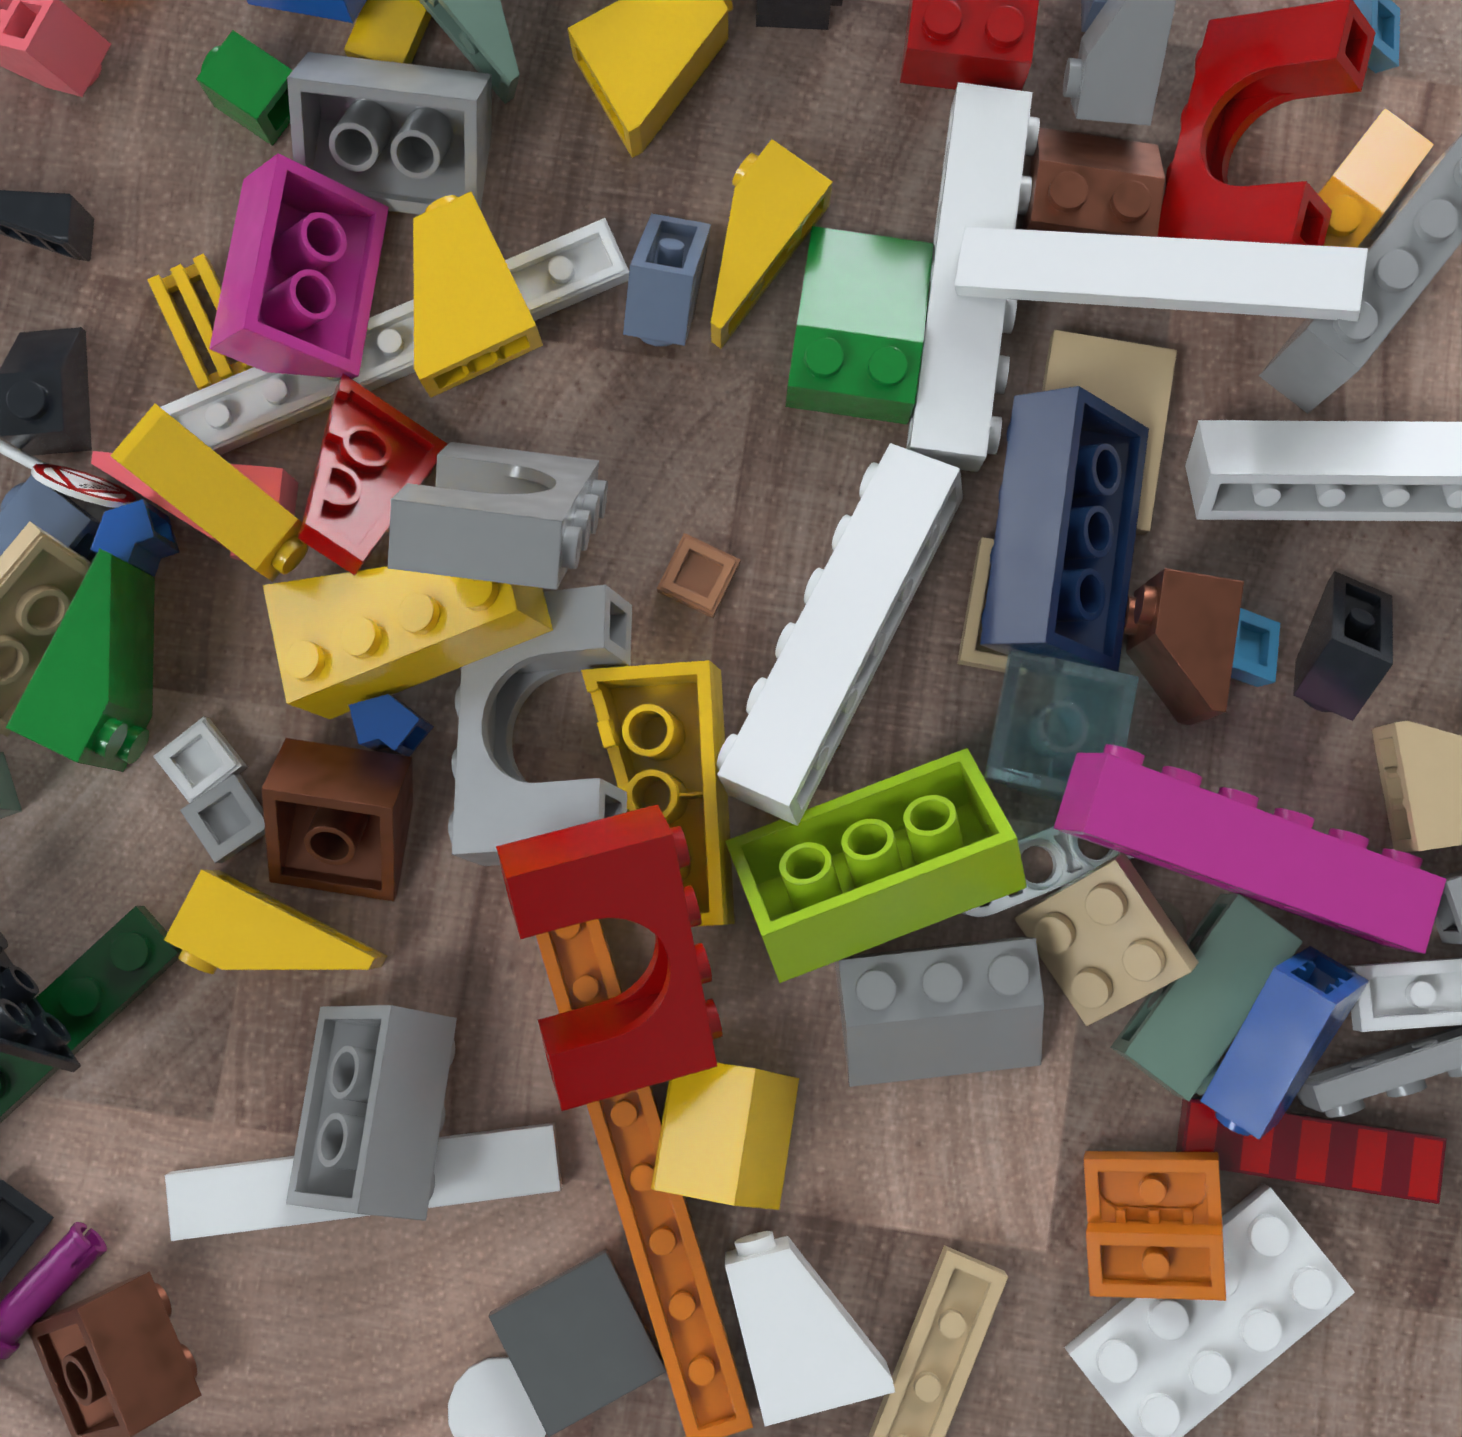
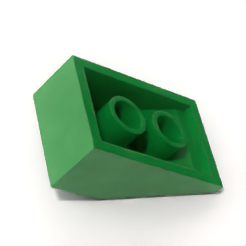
[785,226,933,424]
[6,548,155,772]

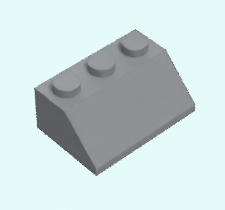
[287,52,492,215]
[835,936,1044,1087]
[286,1005,457,1221]

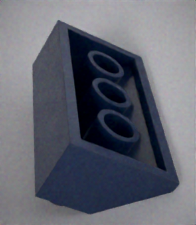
[980,386,1149,673]

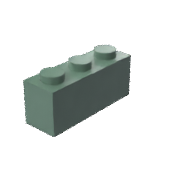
[1110,894,1303,1101]

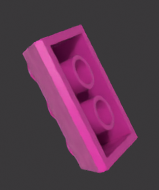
[209,153,389,379]

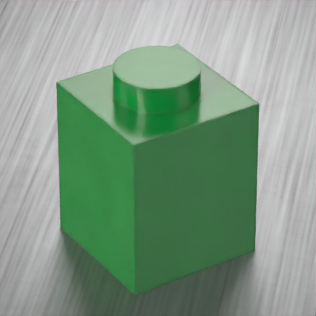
[196,30,293,146]

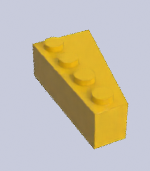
[263,566,553,719]
[581,660,735,926]

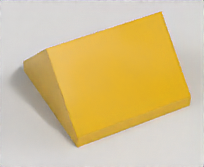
[651,1063,799,1210]

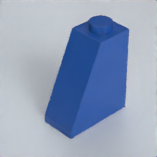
[1200,946,1369,1140]

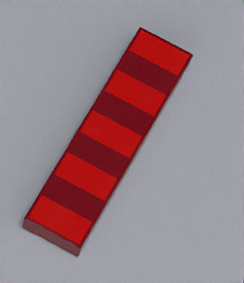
[1176,1097,1447,1204]

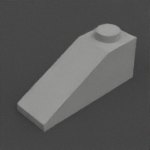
[1063,0,1176,126]

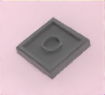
[488,1249,666,1437]

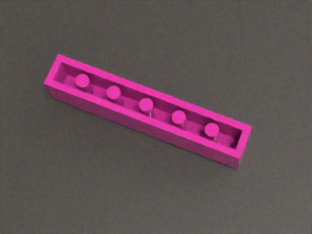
[1053,744,1446,954]

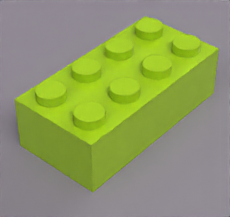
[725,748,1027,983]

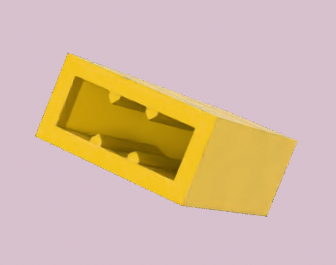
[568,0,733,158]
[413,191,543,398]
[110,403,309,582]

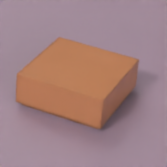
[657,533,741,619]

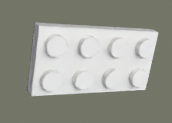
[1064,1183,1355,1437]

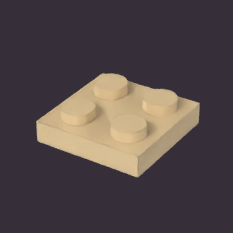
[1014,853,1199,1026]

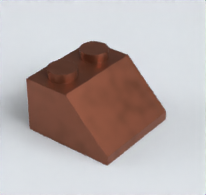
[1021,127,1165,237]
[1123,568,1244,725]
[262,738,413,902]
[28,1271,202,1437]

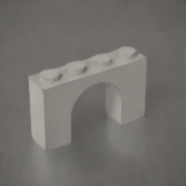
[1259,134,1462,414]
[388,442,608,590]
[448,584,632,866]

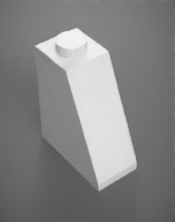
[725,1231,895,1426]

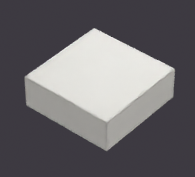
[153,716,248,803]

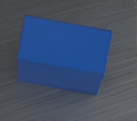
[90,499,180,577]
[349,694,434,757]

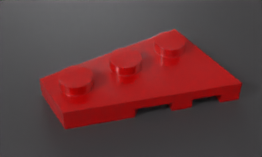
[298,373,448,576]

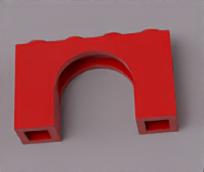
[1157,0,1376,246]
[496,804,723,1111]

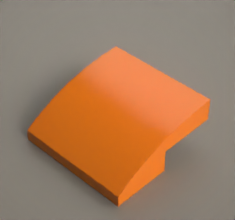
[1084,1151,1226,1301]

